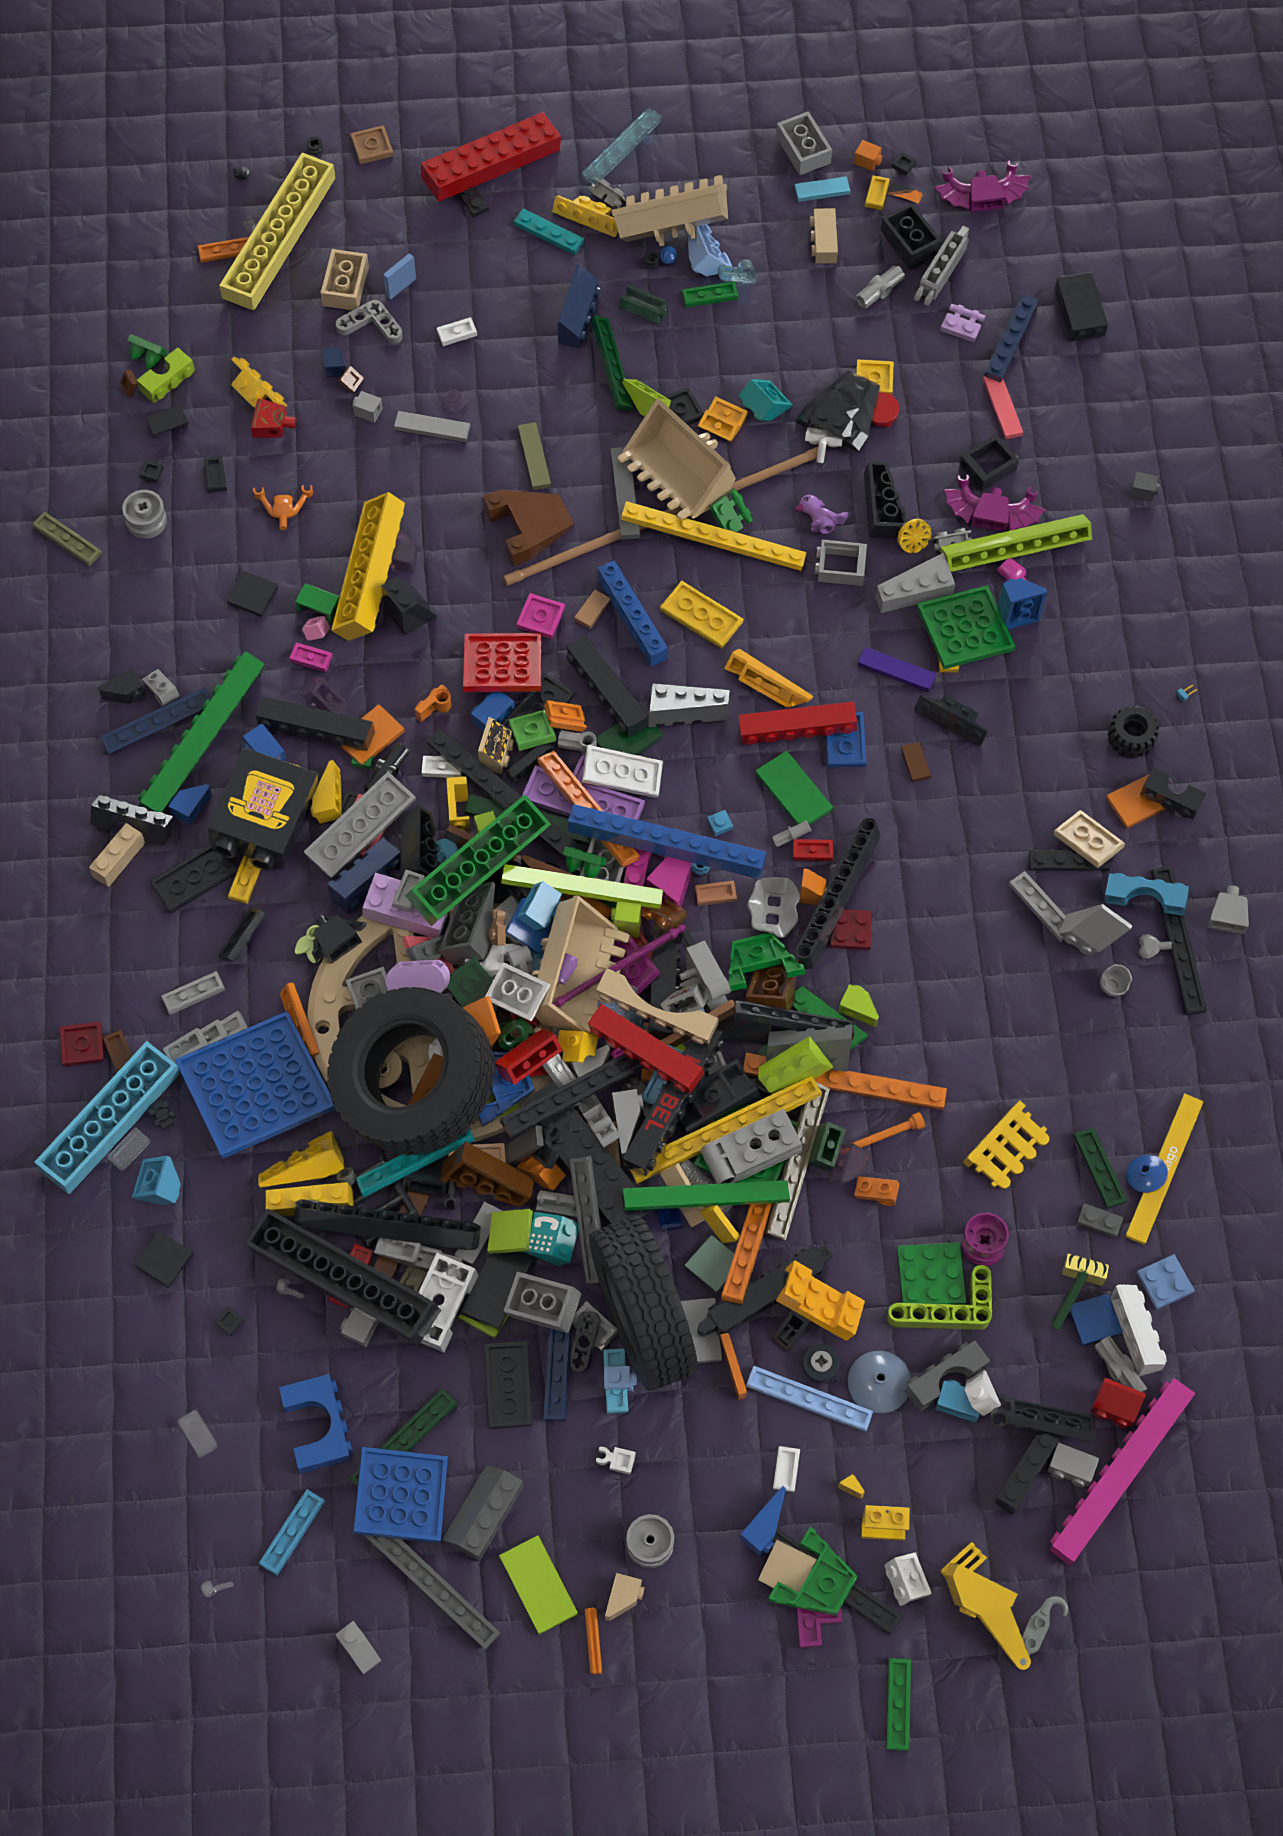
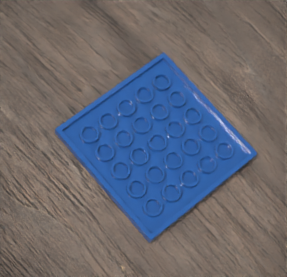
[175,1011,335,1159]

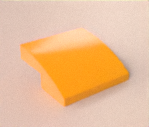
[698,396,748,442]

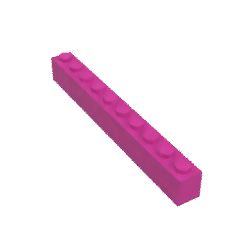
[1050,1378,1195,1566]

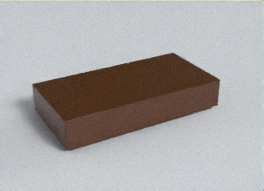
[901,742,931,783]
[102,1030,132,1072]

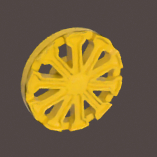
[898,519,932,553]

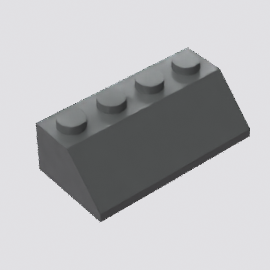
[442,1465,524,1562]

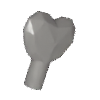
[1139,934,1172,959]

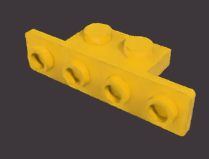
[552,195,618,237]
[231,357,287,408]

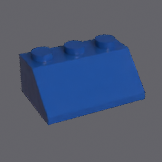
[998,578,1047,630]

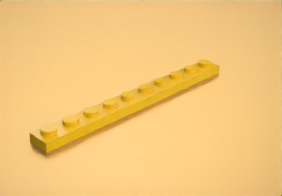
[621,501,807,571]
[629,1076,822,1184]

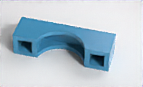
[1105,873,1189,916]

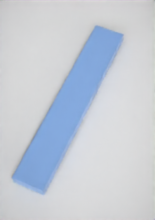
[746,1366,873,1432]

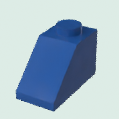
[169,784,212,825]

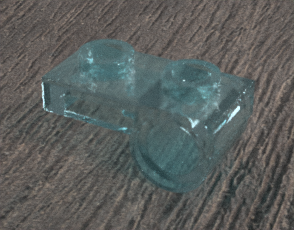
[717,259,757,284]

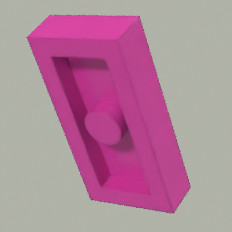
[289,642,333,672]

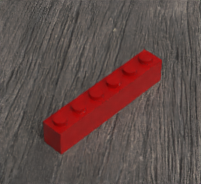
[739,701,857,745]
[588,1003,704,1094]

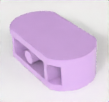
[386,960,450,993]

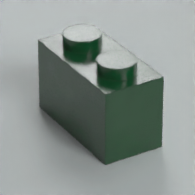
[808,1122,846,1171]

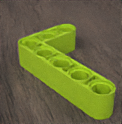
[887,1265,992,1330]

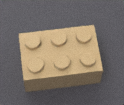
[321,249,369,310]

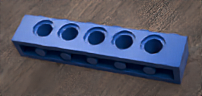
[598,560,668,667]

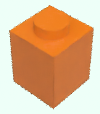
[854,140,883,171]

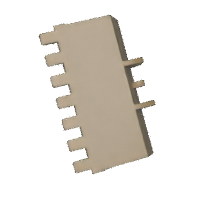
[611,175,728,246]
[531,896,629,1034]

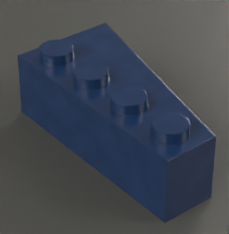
[327,838,401,914]

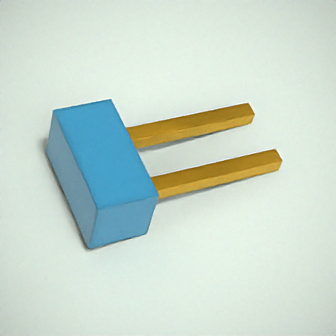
[1176,684,1197,702]

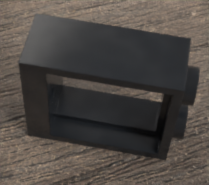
[959,434,1019,491]

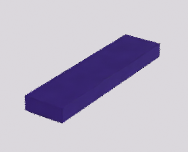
[858,647,936,692]

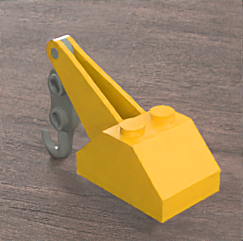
[944,1563,1068,1670]

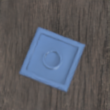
[383,253,416,300]

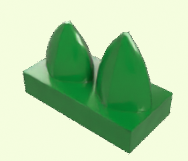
[127,334,168,370]
[563,847,607,878]

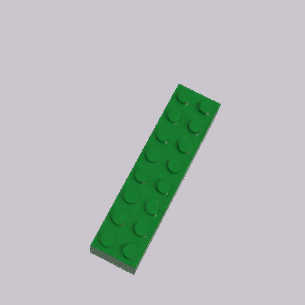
[405,795,551,926]

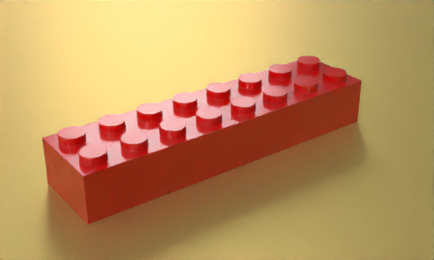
[421,112,561,202]

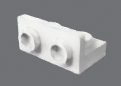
[885,1553,932,1606]

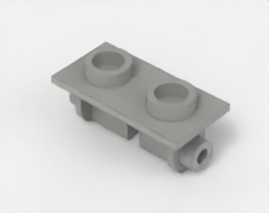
[590,177,626,208]
[931,528,972,552]
[536,1190,577,1217]

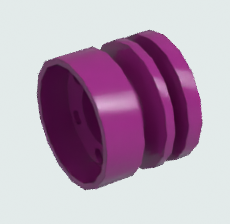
[962,1213,1009,1267]

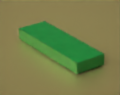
[682,281,738,308]

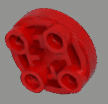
[871,392,899,427]

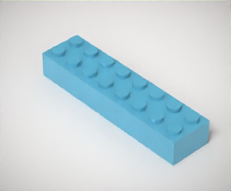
[34,1041,180,1194]

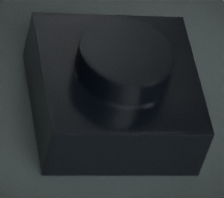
[892,152,916,176]
[139,460,164,483]
[214,1306,245,1336]

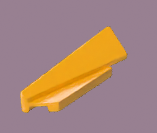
[724,649,813,708]

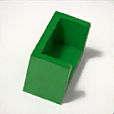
[295,583,340,623]

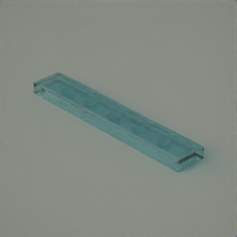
[582,107,662,185]

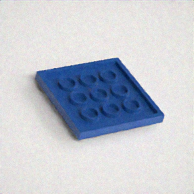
[353,1447,448,1543]

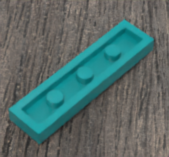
[514,209,584,255]

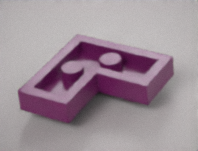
[797,1608,842,1648]

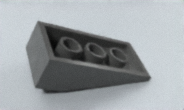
[439,882,495,965]

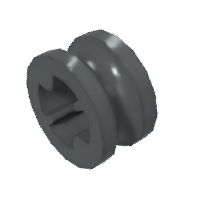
[337,1167,358,1186]

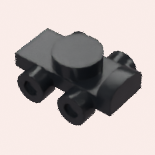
[148,1099,175,1130]

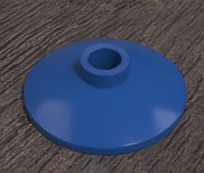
[1126,1155,1168,1193]

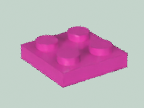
[516,593,565,639]

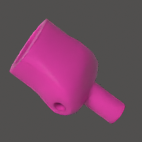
[997,558,1026,581]

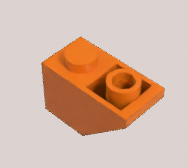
[517,1154,566,1190]

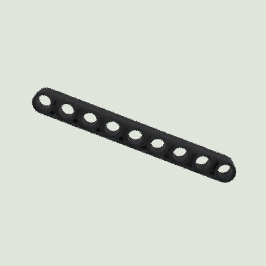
[795,818,881,969]
[294,1199,481,1250]

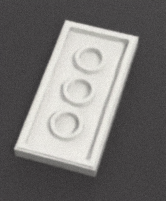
[582,745,663,798]

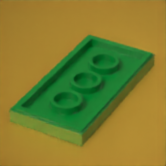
[755,751,833,826]

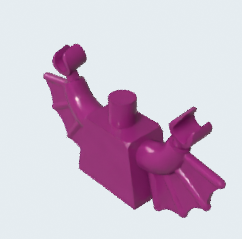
[934,160,1031,212]
[943,474,1046,533]

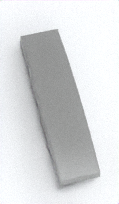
[163,1011,248,1063]
[578,1094,621,1147]
[374,1238,463,1272]

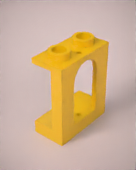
[447,777,471,834]
[861,1505,910,1541]

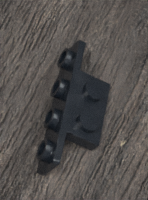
[914,694,988,746]

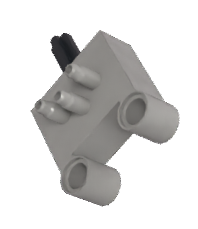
[678,930,731,1013]

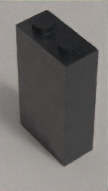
[1055,272,1108,341]

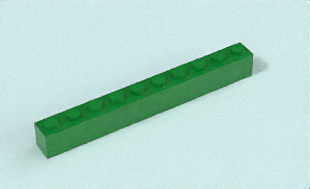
[138,651,264,813]

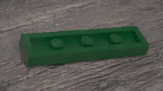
[1073,1127,1127,1209]

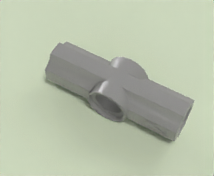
[855,266,905,308]
[1094,1336,1147,1392]

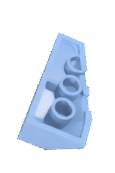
[688,224,733,276]

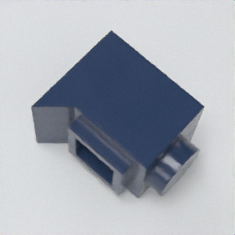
[324,347,346,378]

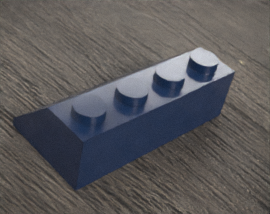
[558,264,601,348]

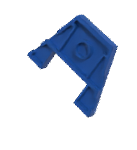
[478,1052,534,1127]

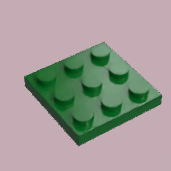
[897,1242,966,1305]

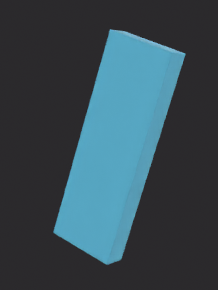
[795,176,850,202]
[603,1349,628,1414]

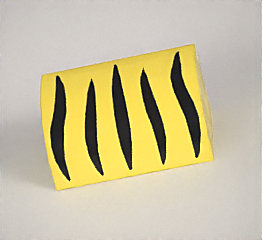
[1062,1253,1109,1286]

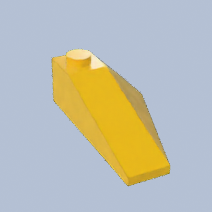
[258,1131,344,1187]

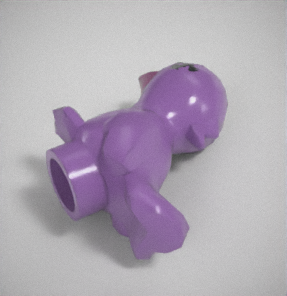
[796,494,848,534]

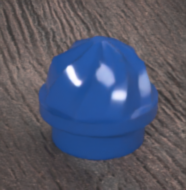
[659,246,677,265]

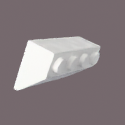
[1110,1285,1167,1376]

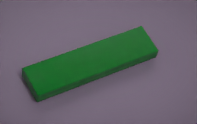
[886,1658,911,1751]

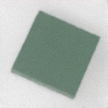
[684,1235,734,1294]

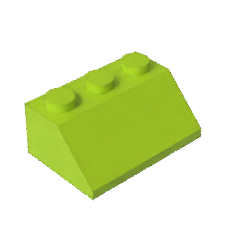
[758,1036,833,1094]

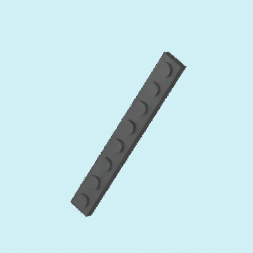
[363,1535,500,1650]

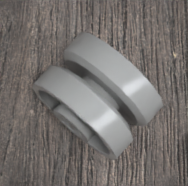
[122,490,167,539]
[626,1514,674,1569]

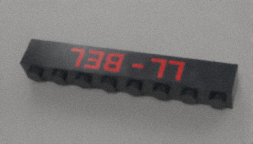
[623,1029,724,1176]

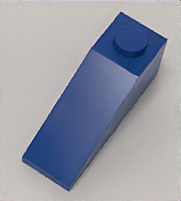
[740,1486,786,1556]

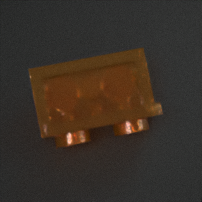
[641,897,688,930]

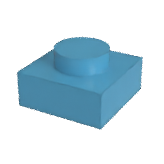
[707,810,733,836]

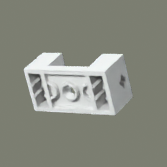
[419,1253,479,1353]

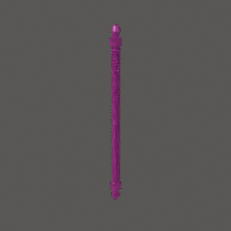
[552,925,686,1007]

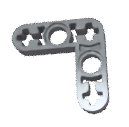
[336,300,403,344]

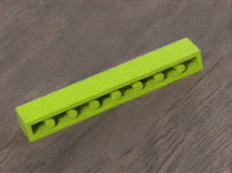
[941,514,1092,572]

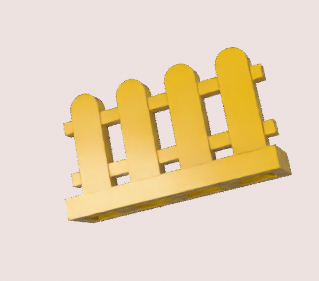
[963,1100,1049,1189]

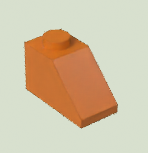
[799,869,827,905]

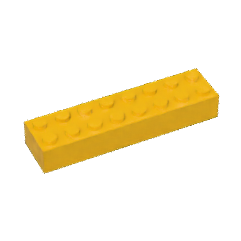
[331,492,405,641]

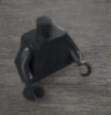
[312,915,367,964]
[394,1157,457,1210]

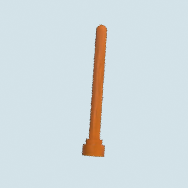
[838,1112,925,1157]

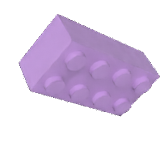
[363,873,449,938]

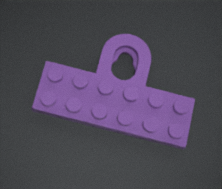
[522,753,645,820]

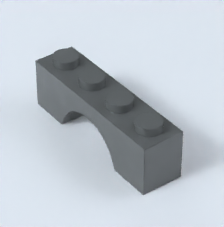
[905,1341,990,1412]

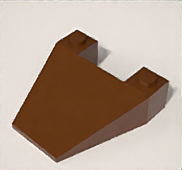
[483,490,574,567]

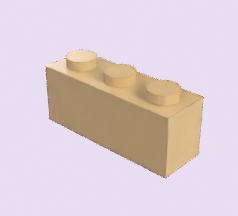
[810,208,838,264]
[89,823,145,887]

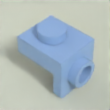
[604,1366,637,1392]

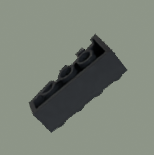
[864,461,911,538]
[401,804,442,879]

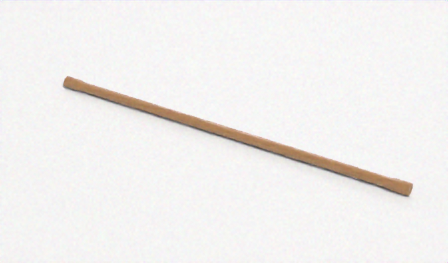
[503,446,826,586]

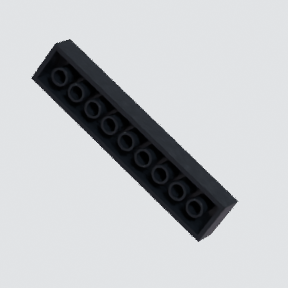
[244,1209,441,1346]

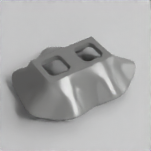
[747,877,800,938]

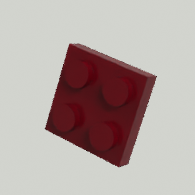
[830,909,872,950]
[60,1021,105,1067]

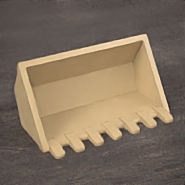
[617,398,736,520]

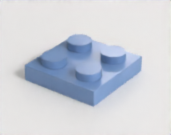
[1137,1254,1195,1310]

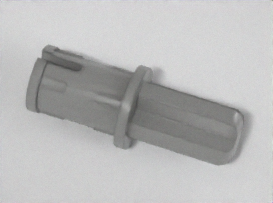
[772,820,812,847]

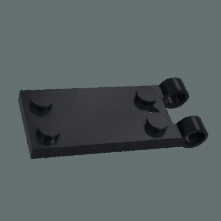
[991,1393,1097,1442]

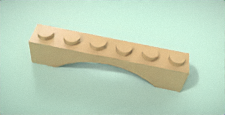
[596,968,719,1045]

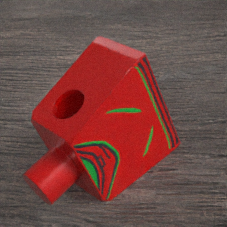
[251,398,296,438]

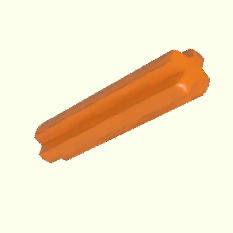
[585,1608,602,1675]

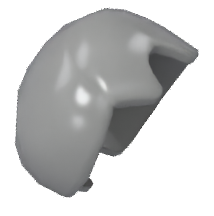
[1100,964,1132,997]

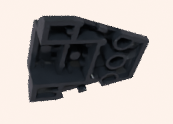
[796,370,880,452]

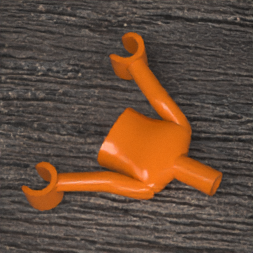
[253,485,313,530]

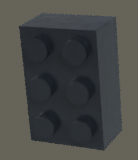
[881,203,942,268]

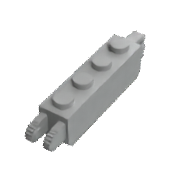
[914,226,969,306]

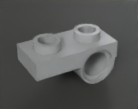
[142,669,180,707]

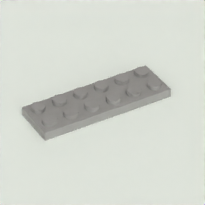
[304,772,416,880]

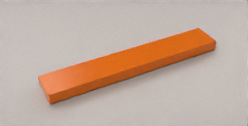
[721,1203,773,1304]

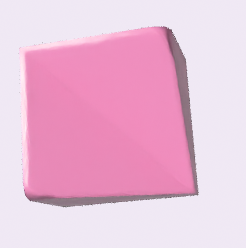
[302,616,330,641]

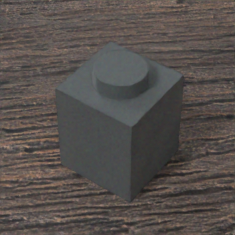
[1130,472,1160,501]

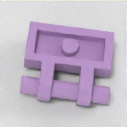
[940,304,985,343]

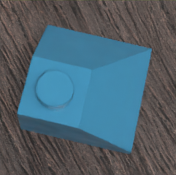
[132,1156,181,1205]

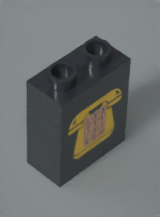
[208,747,318,871]

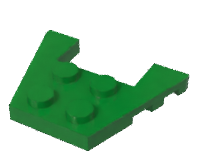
[728,933,805,991]
[768,1527,858,1616]

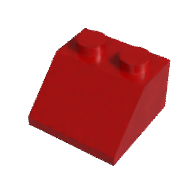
[1091,1378,1146,1428]

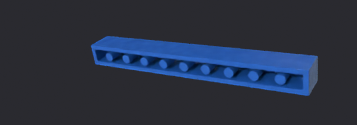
[568,804,766,880]

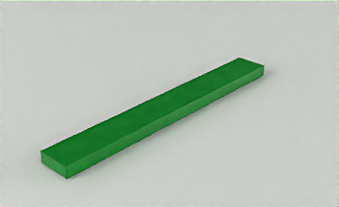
[622,1180,790,1211]

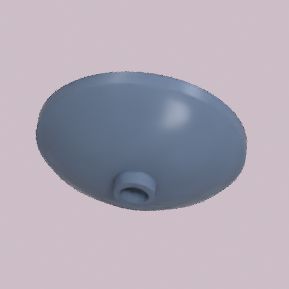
[848,1351,911,1414]

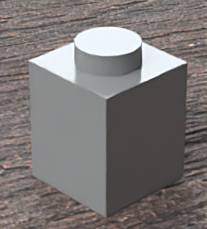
[352,391,383,423]

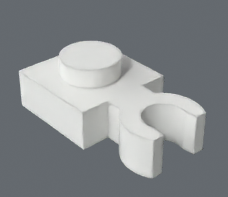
[596,1447,636,1475]

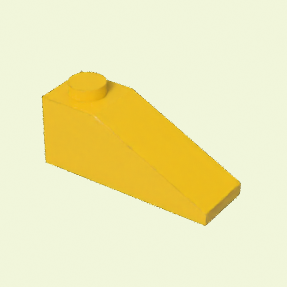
[310,760,342,824]

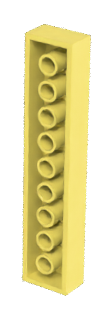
[219,153,335,311]

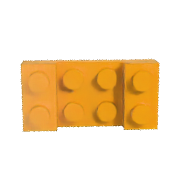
[776,1261,865,1341]

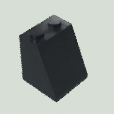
[381,576,437,636]

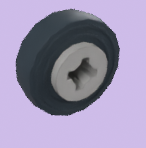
[802,1344,840,1383]

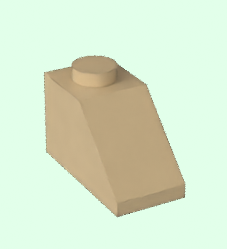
[605,1573,645,1621]

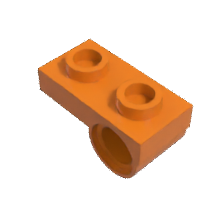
[415,684,452,723]
[854,1176,900,1206]

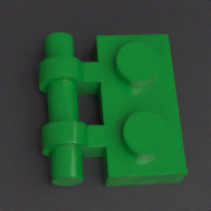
[709,488,753,532]

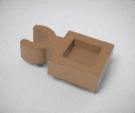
[488,909,506,946]

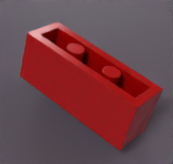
[494,1028,563,1085]

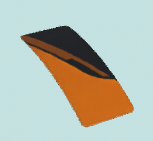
[887,184,923,204]

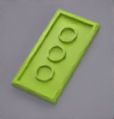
[499,1536,578,1635]

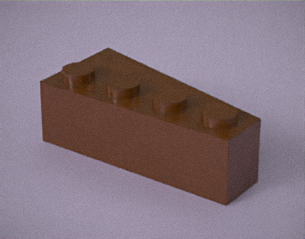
[440,1141,535,1208]

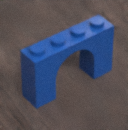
[279,1374,353,1474]

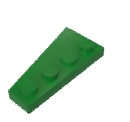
[792,986,868,1050]

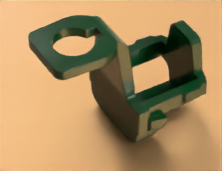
[497,1016,534,1052]

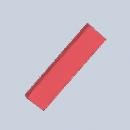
[983,376,1023,440]

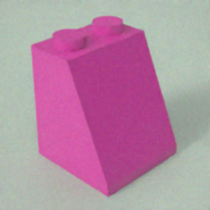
[646,857,692,918]

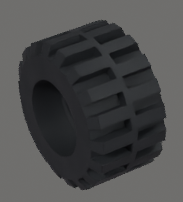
[1108,705,1160,758]

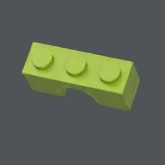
[137,348,195,403]

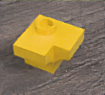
[558,1030,598,1063]

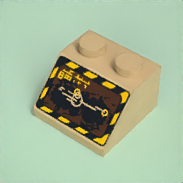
[478,717,515,774]

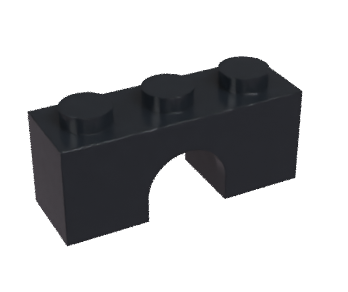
[1140,767,1207,820]

